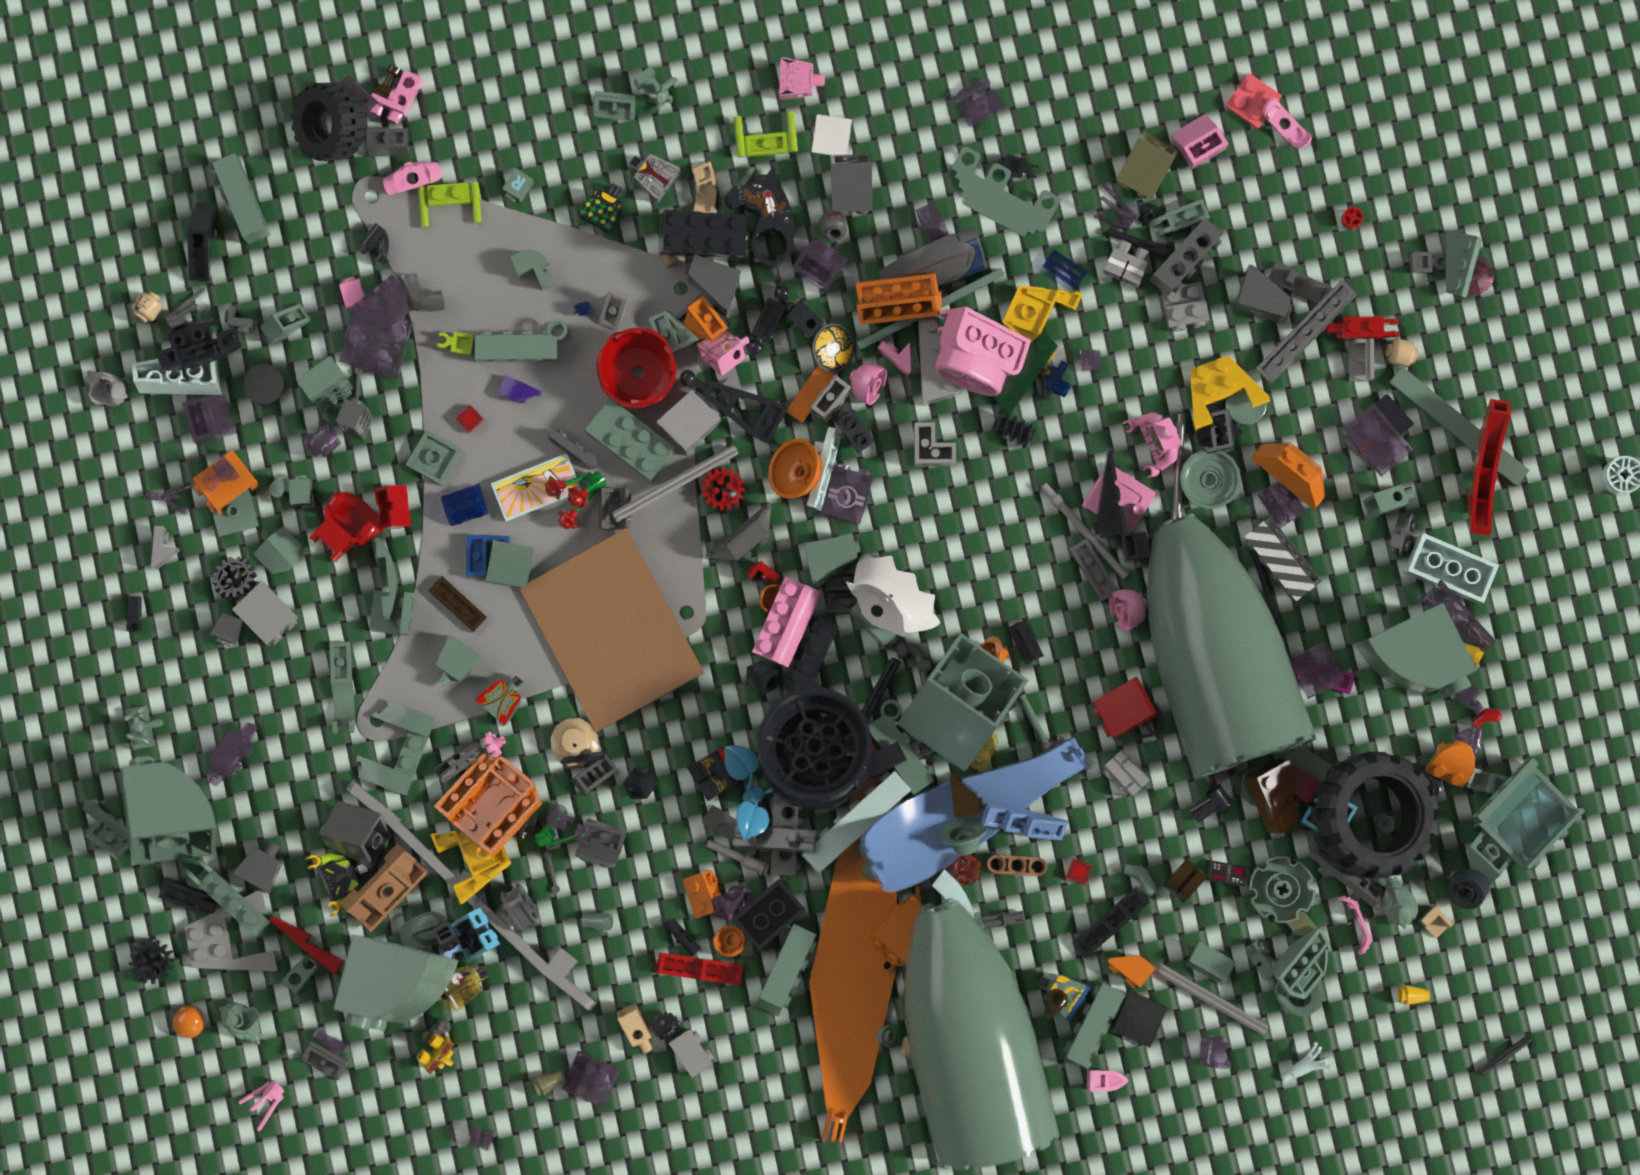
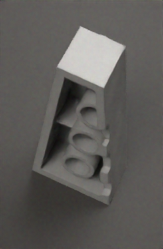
[918,315,962,406]

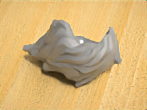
[85,370,127,407]

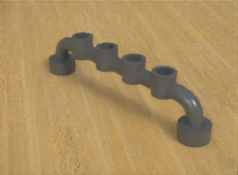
[895,642,936,760]

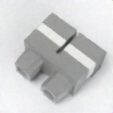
[1102,240,1149,288]

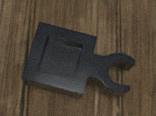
[1002,154,1039,179]

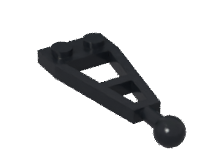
[680,370,788,445]

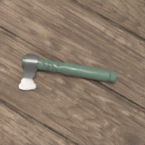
[1018,694,1065,753]

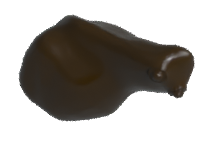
[1044,988,1068,1020]

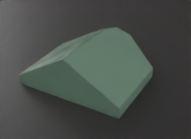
[254,526,303,574]

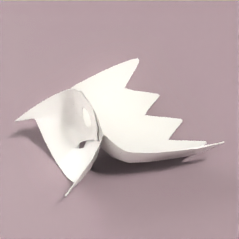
[847,553,940,637]

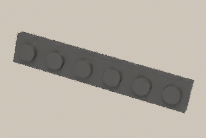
[1256,280,1358,384]

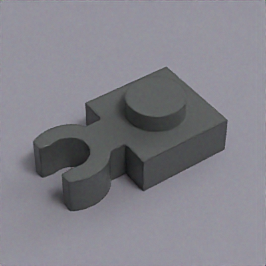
[1409,252,1446,273]

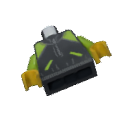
[305,853,370,917]

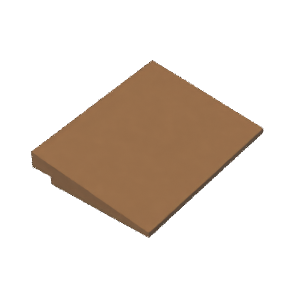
[519,528,705,733]

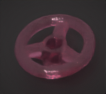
[1467,255,1494,295]

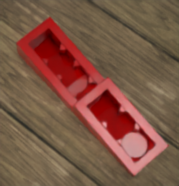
[270,916,345,975]
[655,952,743,985]

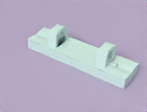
[807,427,842,511]

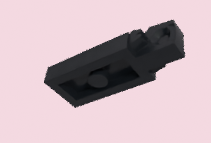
[158,877,218,912]

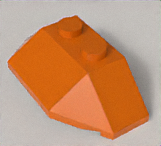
[1251,442,1325,510]

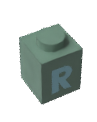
[502,168,534,203]

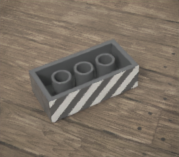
[1245,517,1322,601]

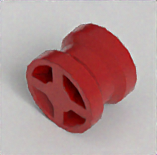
[1341,207,1363,230]

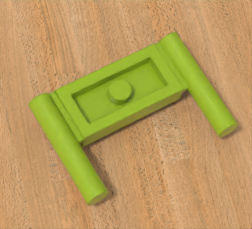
[733,111,798,158]
[418,182,482,228]

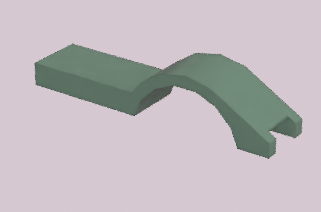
[329,642,355,734]

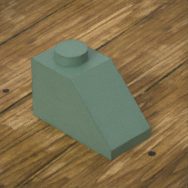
[260,304,311,344]

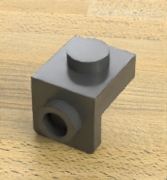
[225,305,255,333]

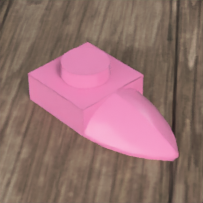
[1086,1070,1128,1092]

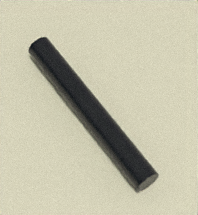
[1477,1035,1533,1077]

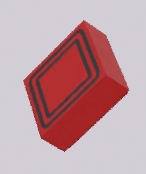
[455,404,484,434]
[1065,858,1092,885]

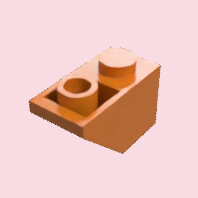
[1106,955,1156,988]

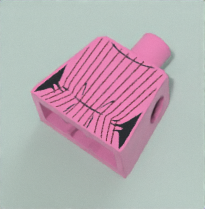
[779,57,825,100]

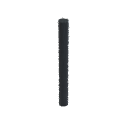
[1250,550,1284,628]

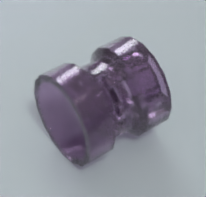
[468,1125,494,1151]

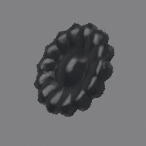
[652,1012,680,1041]

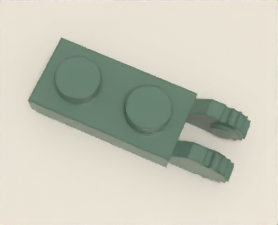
[1150,199,1210,238]

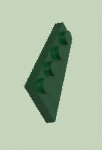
[993,331,1058,415]

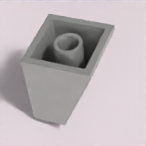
[657,390,722,456]

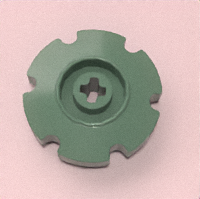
[1248,856,1315,923]

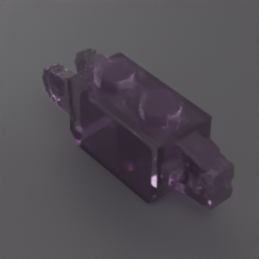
[206,722,258,787]

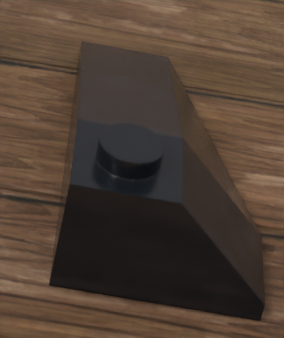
[1093,453,1128,538]

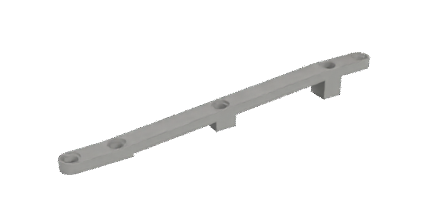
[346,781,597,1011]

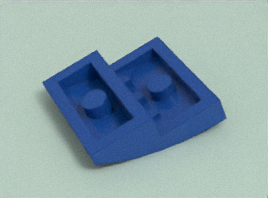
[466,535,510,577]

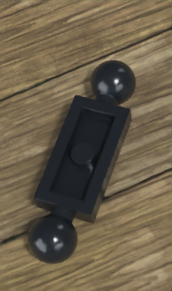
[748,285,790,356]

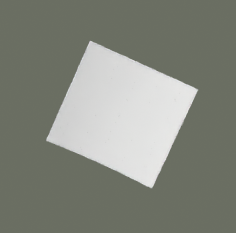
[811,114,852,155]

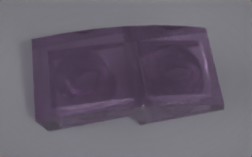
[916,202,949,243]

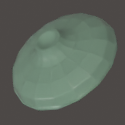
[1180,450,1241,509]

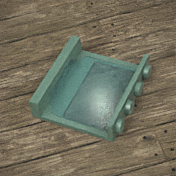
[1471,758,1585,870]

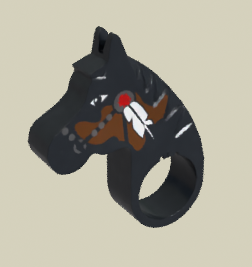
[725,166,795,269]

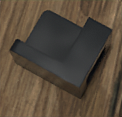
[746,661,778,694]
[622,767,658,799]

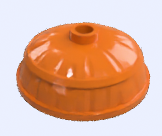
[768,439,822,499]

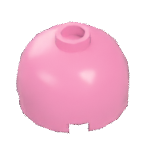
[849,363,887,405]
[1109,589,1147,631]

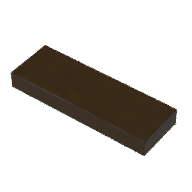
[428,576,488,633]

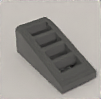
[571,754,618,796]

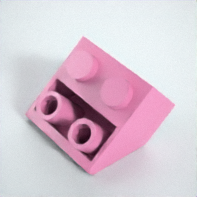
[1170,114,1228,169]

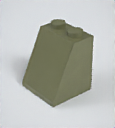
[1116,131,1179,199]

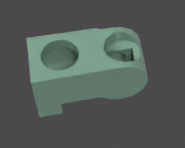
[281,954,320,995]

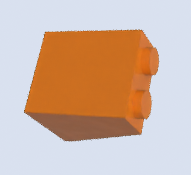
[869,896,922,966]

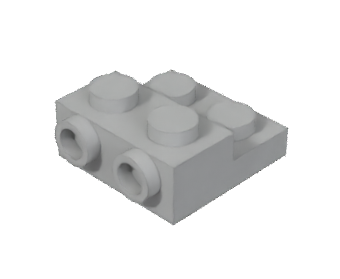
[1160,282,1210,332]

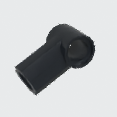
[1188,784,1232,823]

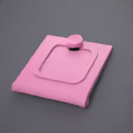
[1082,467,1156,533]

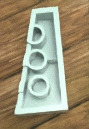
[132,359,222,395]

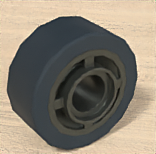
[1447,868,1489,910]

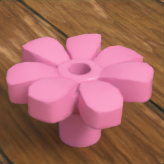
[483,732,506,757]

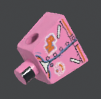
[697,331,749,376]

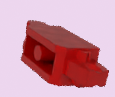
[1326,316,1399,341]

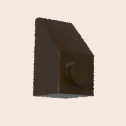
[950,774,984,818]

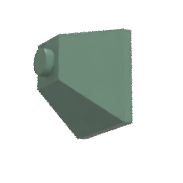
[1468,829,1512,885]

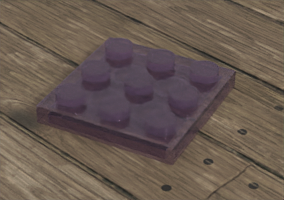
[339,303,413,380]

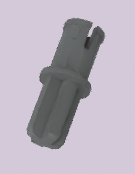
[982,911,1024,928]

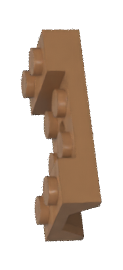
[340,843,429,932]

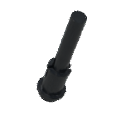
[1107,228,1172,260]

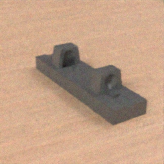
[1268,261,1344,315]
[733,825,818,853]
[1309,844,1385,907]

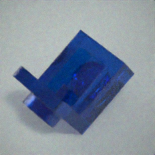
[1047,360,1071,397]

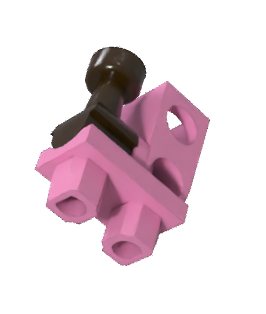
[370,64,424,125]

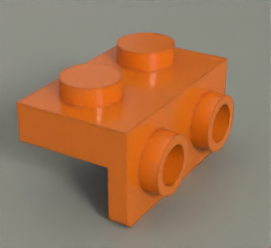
[682,870,725,919]

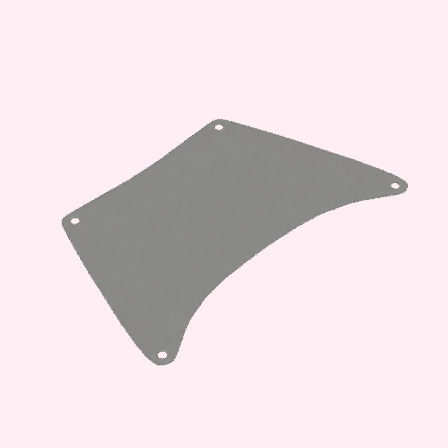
[352,177,706,740]

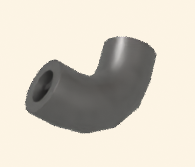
[398,273,445,312]

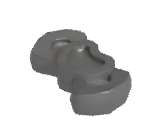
[422,1019,451,1045]

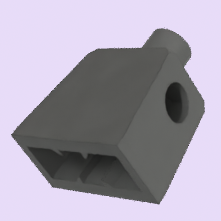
[234,841,282,893]

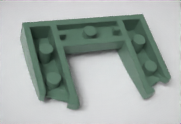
[356,701,436,796]

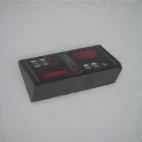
[1206,860,1250,888]

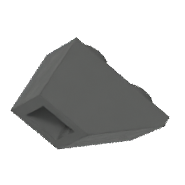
[211,613,245,646]

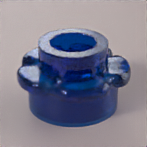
[573,301,593,317]

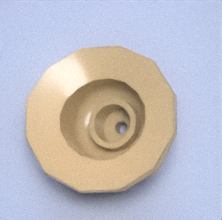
[551,718,599,766]

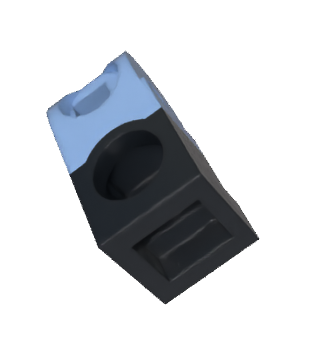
[432,921,462,958]

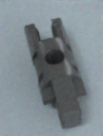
[434,741,485,783]

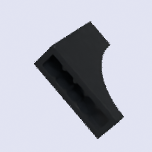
[187,202,217,282]

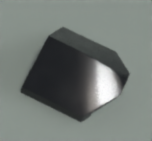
[1196,409,1235,454]

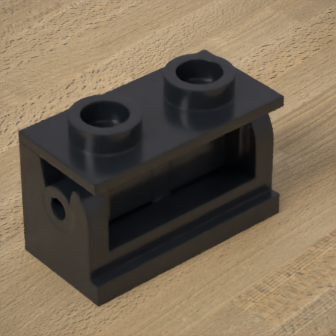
[831,404,875,453]

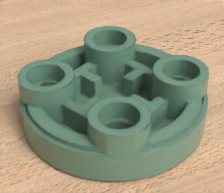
[1225,391,1267,426]

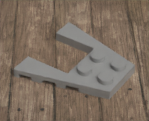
[184,890,279,971]

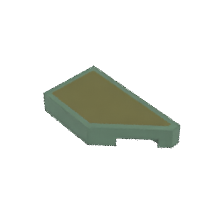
[1283,905,1317,935]

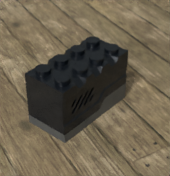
[658,209,751,261]

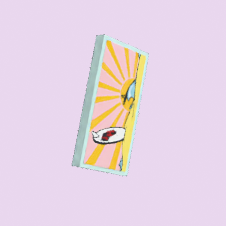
[491,453,581,522]

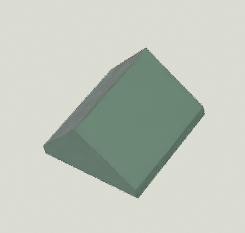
[485,540,533,588]

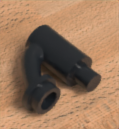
[358,223,389,265]

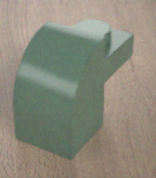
[510,250,551,290]

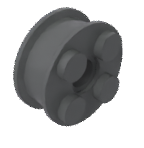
[500,883,540,932]

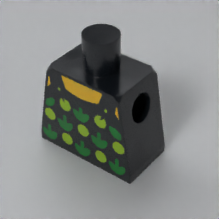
[577,183,624,236]
[782,301,824,339]

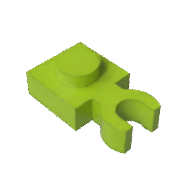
[437,332,475,356]

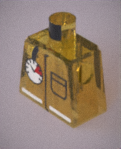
[444,965,490,1012]

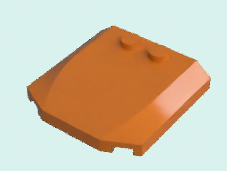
[434,753,542,857]

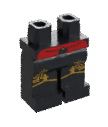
[686,744,740,801]

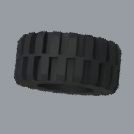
[291,82,367,161]

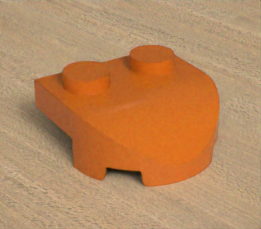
[1425,740,1476,789]

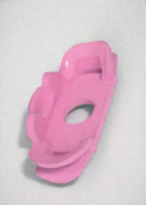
[383,161,442,195]

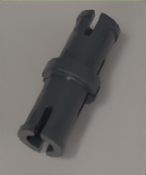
[664,918,701,957]

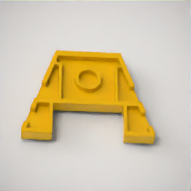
[1002,285,1083,366]
[1190,355,1270,430]
[430,831,511,904]

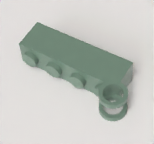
[475,319,568,363]
[869,700,935,795]
[183,856,270,937]

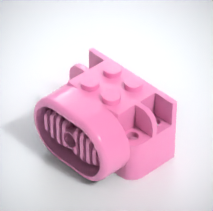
[934,307,1031,396]

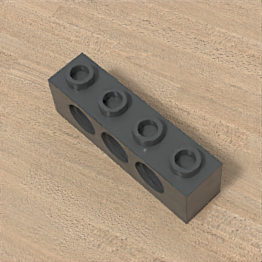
[1150,217,1224,296]
[335,398,374,440]

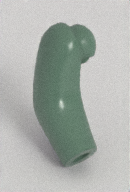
[1124,864,1157,896]

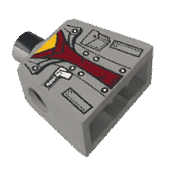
[629,154,680,203]

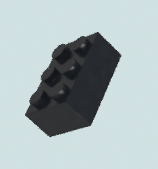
[732,879,806,951]

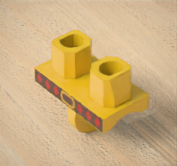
[417,1033,454,1074]

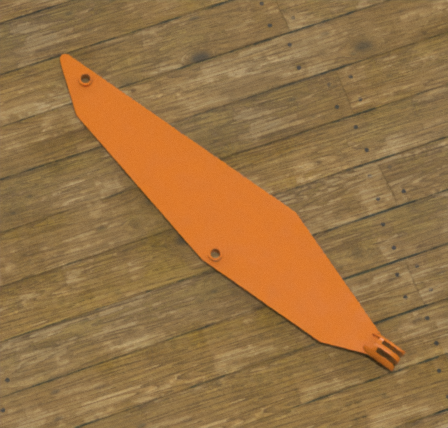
[809,741,897,1144]

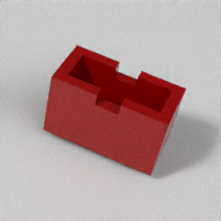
[374,485,411,529]

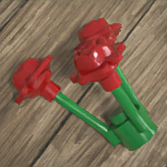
[545,471,606,530]

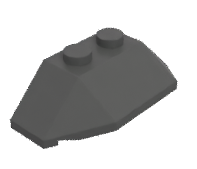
[705,502,772,562]

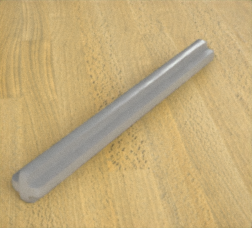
[1157,965,1268,1035]

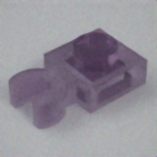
[313,1029,350,1054]

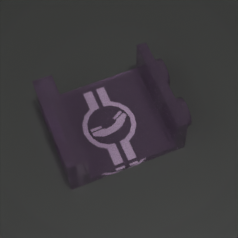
[821,464,873,526]

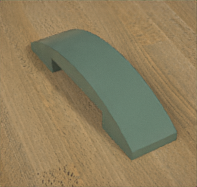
[375,538,398,622]

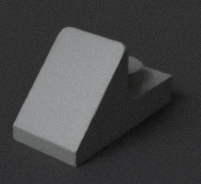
[598,287,629,330]
[151,526,180,569]

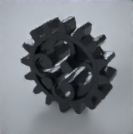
[212,556,257,601]
[129,939,175,984]

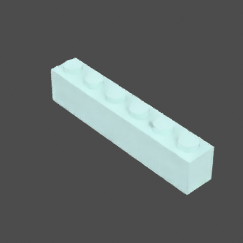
[802,771,911,874]

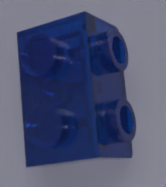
[440,484,489,526]

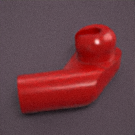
[1471,708,1502,728]

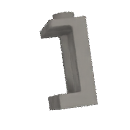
[232,581,298,646]

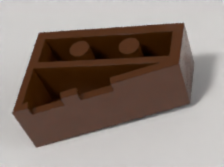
[1245,759,1297,834]

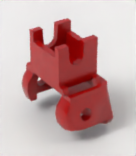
[309,491,384,563]

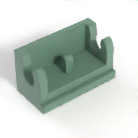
[593,91,637,121]
[1186,942,1236,985]

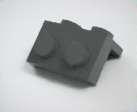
[598,487,631,530]

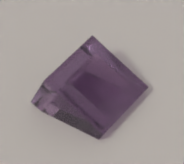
[1080,349,1101,372]

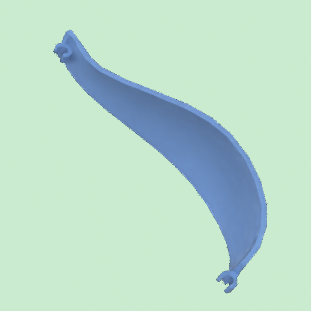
[860,737,1089,892]

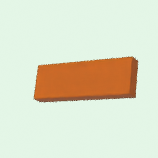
[786,366,837,424]

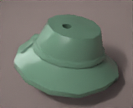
[939,817,986,855]
[1274,981,1323,1016]

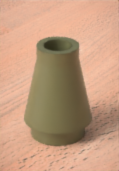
[531,1071,564,1096]

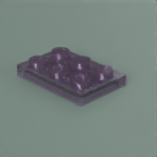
[1342,403,1413,477]

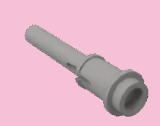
[706,839,770,876]

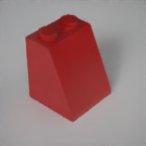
[1092,676,1157,740]

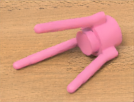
[238,1079,285,1131]

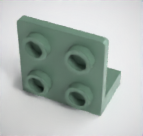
[369,591,415,636]

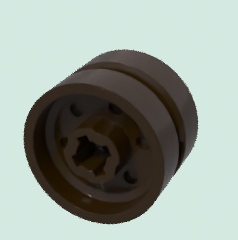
[1163,858,1208,903]

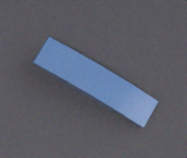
[981,804,1068,840]

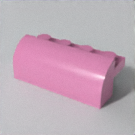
[752,576,822,669]

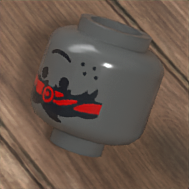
[819,211,847,241]

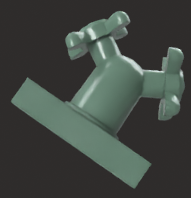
[634,66,678,112]
[123,706,163,750]

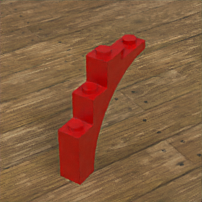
[1467,399,1511,536]

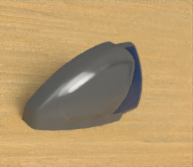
[878,227,987,286]

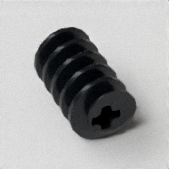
[991,410,1036,448]

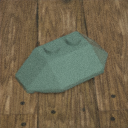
[1271,927,1331,1000]

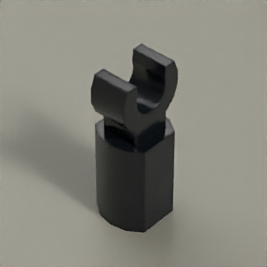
[126,596,143,632]

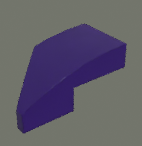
[496,375,542,403]

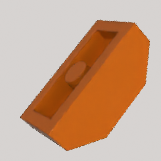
[683,295,728,341]

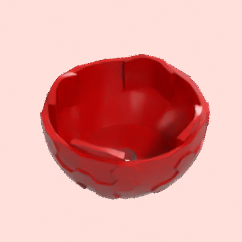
[596,328,677,408]

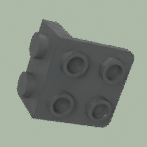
[575,818,627,868]

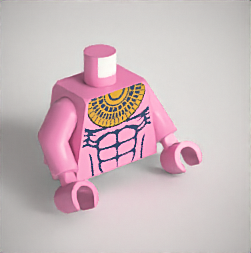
[1123,412,1181,478]

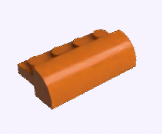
[855,272,942,325]

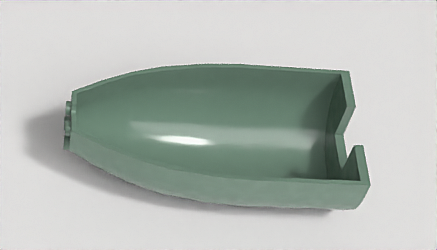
[1147,513,1316,779]
[903,898,1060,1170]

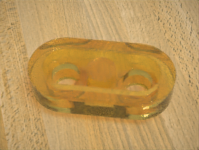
[970,733,998,770]

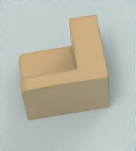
[1418,906,1453,938]

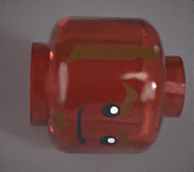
[952,854,981,886]

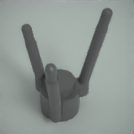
[165,288,215,331]

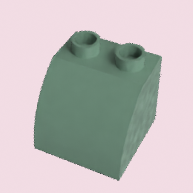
[1357,603,1477,699]
[897,633,1029,771]
[122,756,216,865]
[334,935,458,1031]

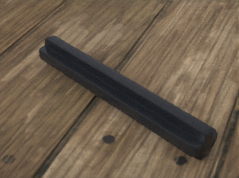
[861,657,901,722]

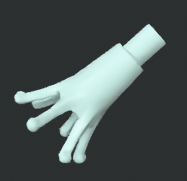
[1282,1042,1332,1082]

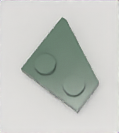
[649,310,699,353]

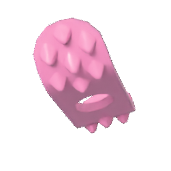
[1262,97,1312,149]
[1338,896,1372,955]

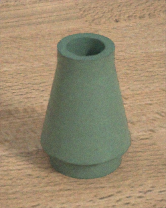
[582,912,613,932]

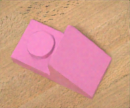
[878,341,911,377]

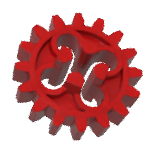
[701,467,745,512]

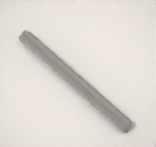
[612,445,738,522]

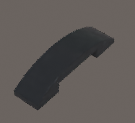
[156,328,241,371]

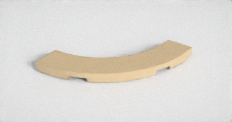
[662,161,716,267]

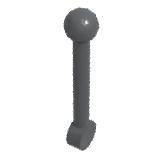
[354,367,363,399]
[544,851,560,893]

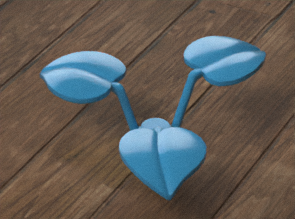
[724,745,814,840]

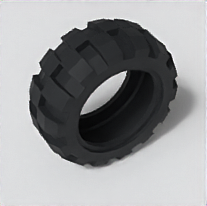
[1311,751,1439,879]

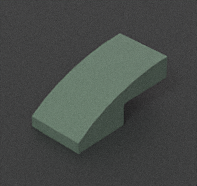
[1464,768,1509,795]

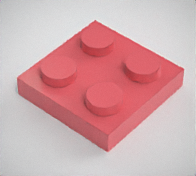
[1225,73,1282,129]

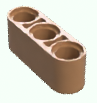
[986,855,1047,877]

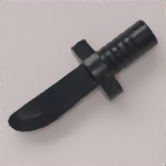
[561,749,605,765]

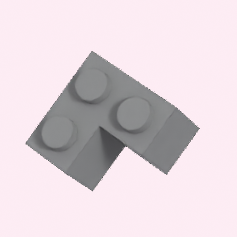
[914,422,956,467]

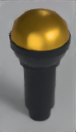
[1038,369,1052,400]

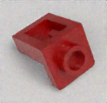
[748,561,780,584]

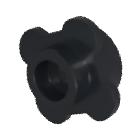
[1138,203,1158,222]

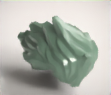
[1380,876,1418,929]
[219,1002,264,1045]

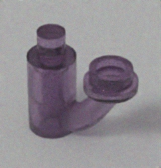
[1451,727,1484,762]

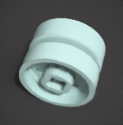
[1602,456,1640,496]

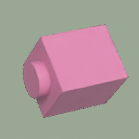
[339,278,368,311]

